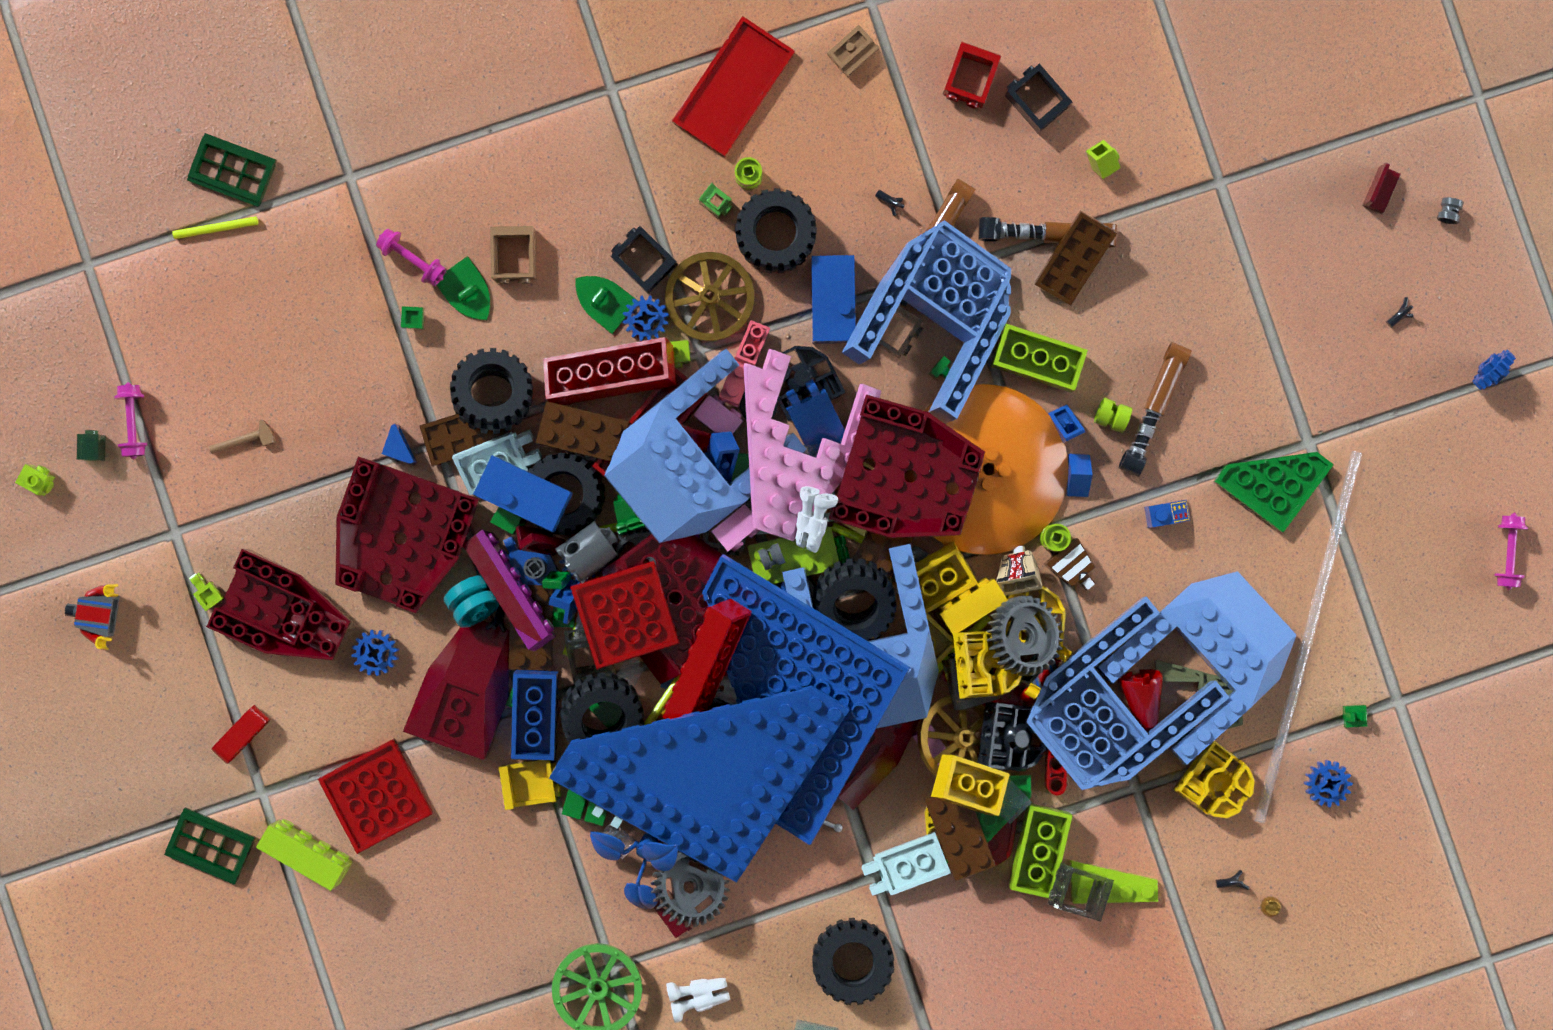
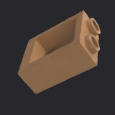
[490,226,536,284]

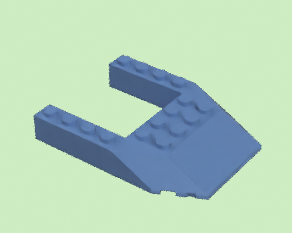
[842,220,1011,424]
[604,349,807,543]
[782,544,939,728]
[1096,571,1297,765]
[1026,596,1230,790]

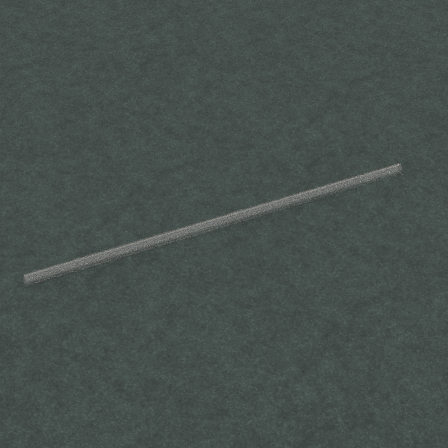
[1254,451,1362,824]

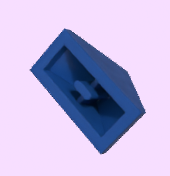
[1048,404,1085,443]
[382,424,417,465]
[1067,454,1093,497]

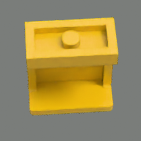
[499,760,561,810]

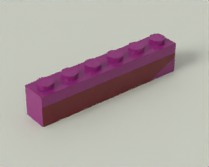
[463,530,556,651]

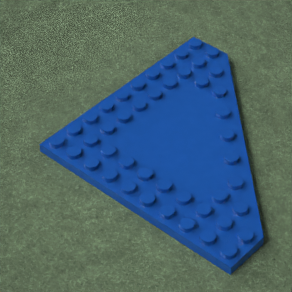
[702,554,910,845]
[549,686,849,883]

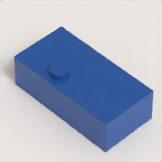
[811,255,856,344]
[473,455,573,532]
[511,670,559,760]

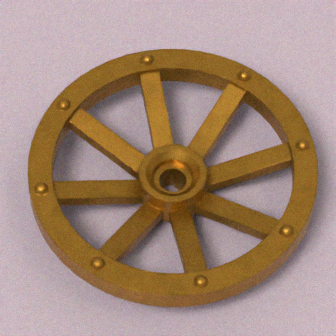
[665,252,754,341]
[917,695,998,777]

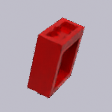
[943,42,1001,109]

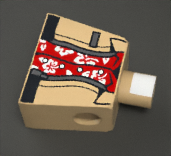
[996,546,1042,596]

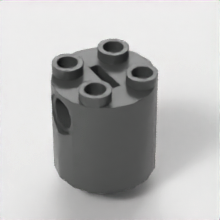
[556,521,619,583]

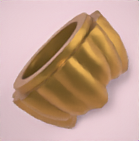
[1260,896,1282,917]

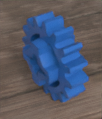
[623,295,669,341]
[1472,350,1516,390]
[351,629,399,676]
[1304,760,1353,807]

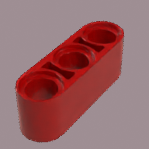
[211,705,270,764]
[1045,748,1067,795]

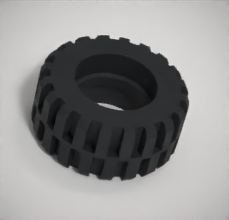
[735,188,817,273]
[450,348,533,434]
[528,453,605,535]
[813,558,897,641]
[560,673,645,742]
[812,918,894,1005]

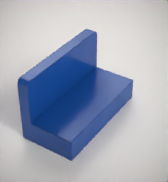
[549,579,579,624]

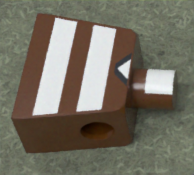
[1044,538,1095,591]

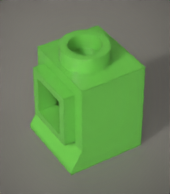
[698,183,733,218]

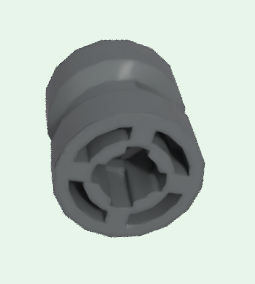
[1437,197,1464,224]
[758,543,785,571]
[524,557,547,579]

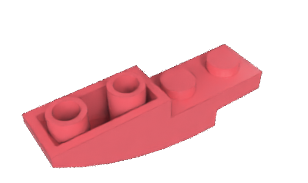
[718,320,770,407]

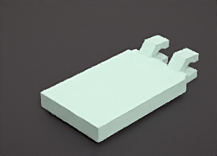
[452,430,542,495]
[862,832,951,896]

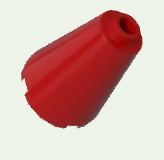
[1120,669,1163,731]

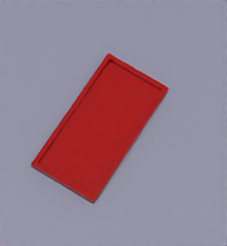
[672,16,795,157]

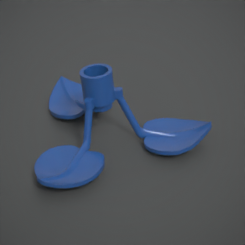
[590,831,678,909]

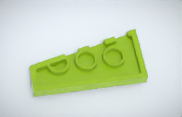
[1070,860,1158,904]

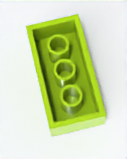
[991,324,1088,393]
[747,526,839,584]
[1008,802,1072,899]
[256,819,353,891]

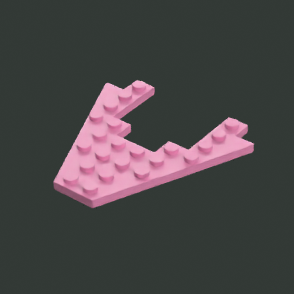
[744,349,881,541]

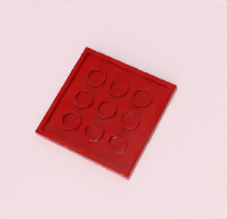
[571,560,680,669]
[318,739,434,854]

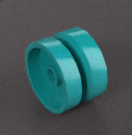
[444,575,499,627]

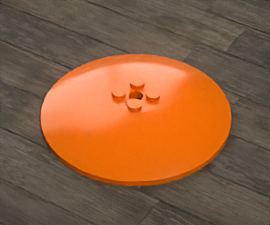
[905,384,1069,555]

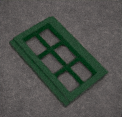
[187,133,277,207]
[164,807,256,885]

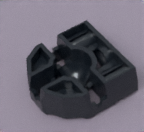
[777,346,846,422]
[978,702,1047,771]

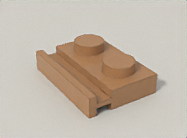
[827,25,879,78]

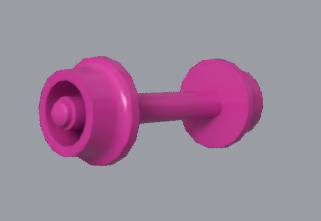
[376,229,446,286]
[114,382,148,460]
[1495,512,1528,591]

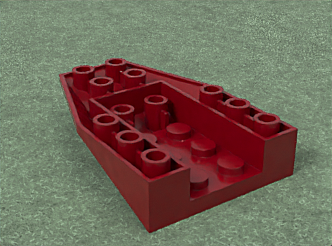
[206,549,351,660]
[403,621,510,760]

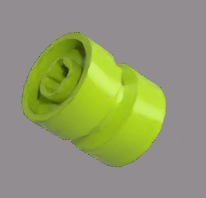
[735,157,762,190]
[1094,397,1132,433]
[1039,524,1071,551]

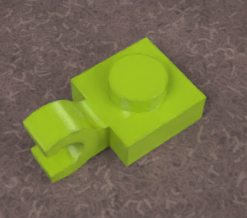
[189,573,224,611]

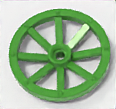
[552,943,642,1030]

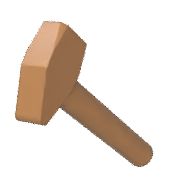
[209,420,276,454]

